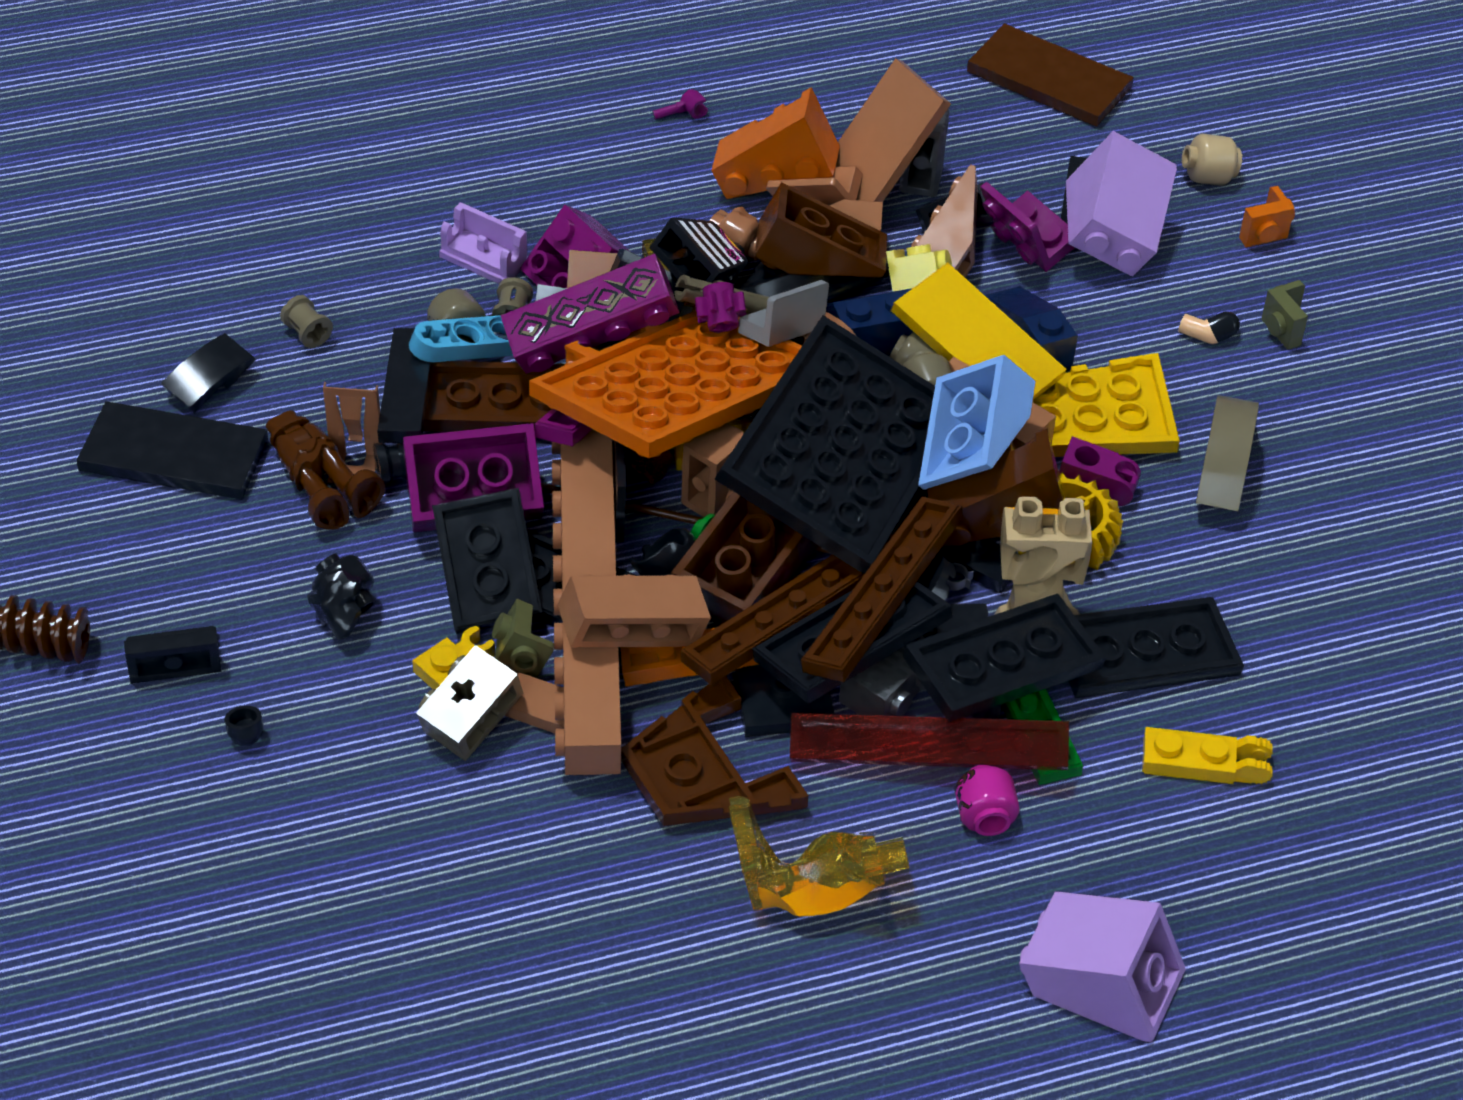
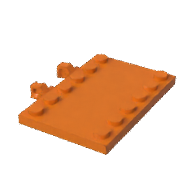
[529,310,802,458]

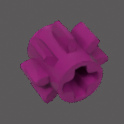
[695,282,746,333]

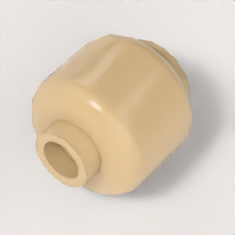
[1182,133,1242,186]

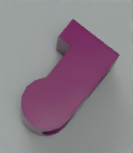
[1059,436,1141,506]

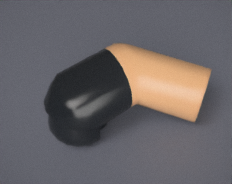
[1178,311,1240,344]

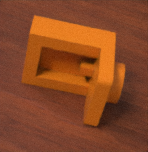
[1239,186,1295,247]

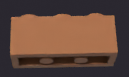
[557,574,711,648]

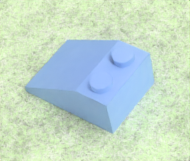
[918,355,1036,490]

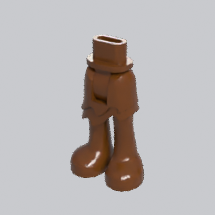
[266,410,385,530]

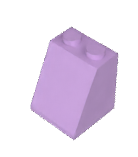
[1066,131,1177,277]
[1019,891,1186,1042]

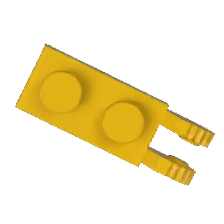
[1142,727,1273,784]

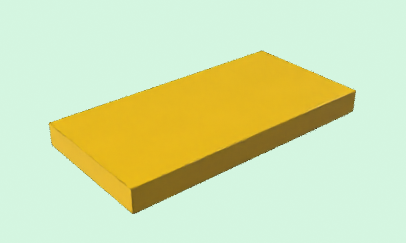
[891,262,1067,401]

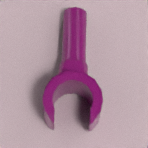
[652,89,708,120]

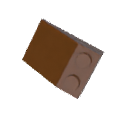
[755,182,887,277]

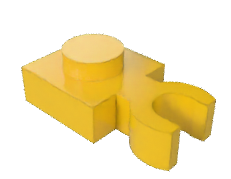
[412,626,495,689]

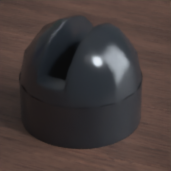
[224,706,263,746]

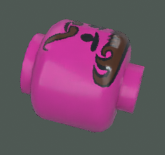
[955,765,1020,836]

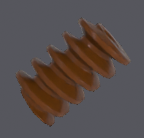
[0,595,91,664]

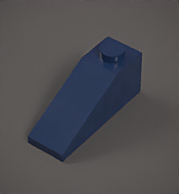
[985,286,1078,372]

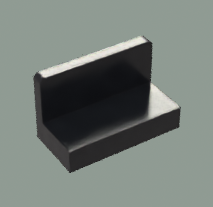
[124,626,221,684]

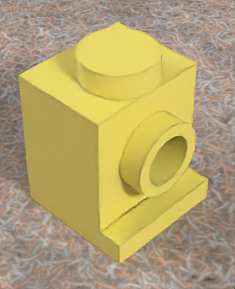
[886,244,952,291]

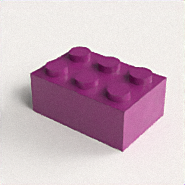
[403,423,544,533]

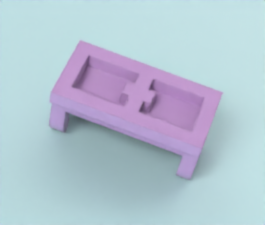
[439,202,527,284]

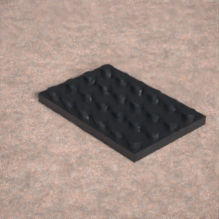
[715,315,935,574]

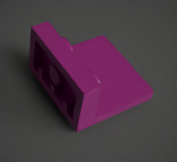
[980,182,1075,272]

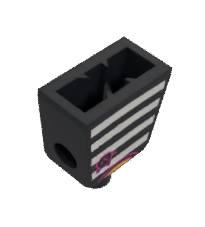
[649,217,748,284]

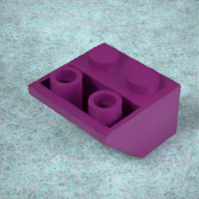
[520,204,631,288]

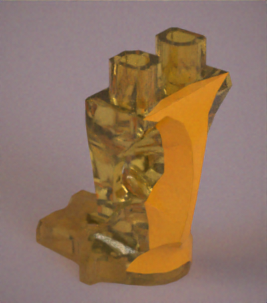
[728,795,909,916]

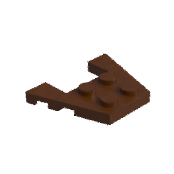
[621,676,809,826]

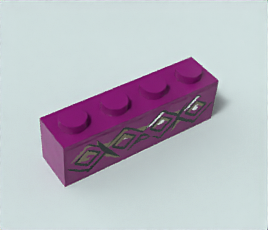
[500,254,680,374]

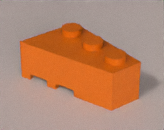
[711,87,840,199]

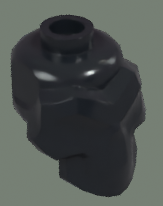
[307,553,377,640]

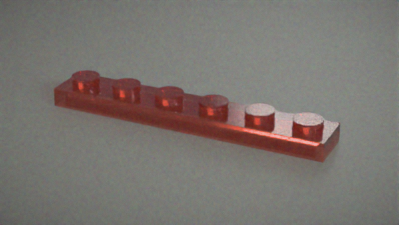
[790,713,1069,770]

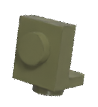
[1261,280,1308,350]
[492,599,554,678]

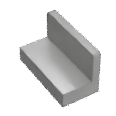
[738,280,829,347]

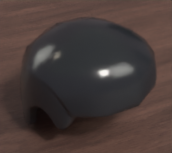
[629,528,696,576]

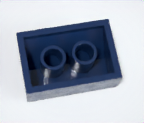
[826,289,913,357]

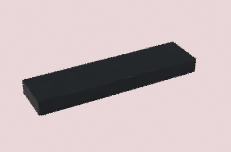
[377,328,433,443]

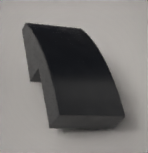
[161,333,256,414]

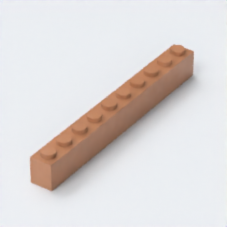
[552,429,621,775]

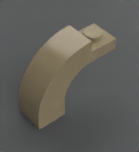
[1196,395,1259,511]

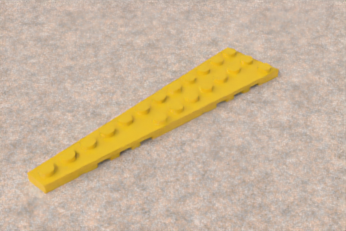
[674,353,1180,470]

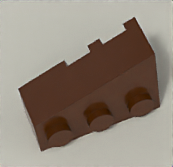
[927,428,1064,548]

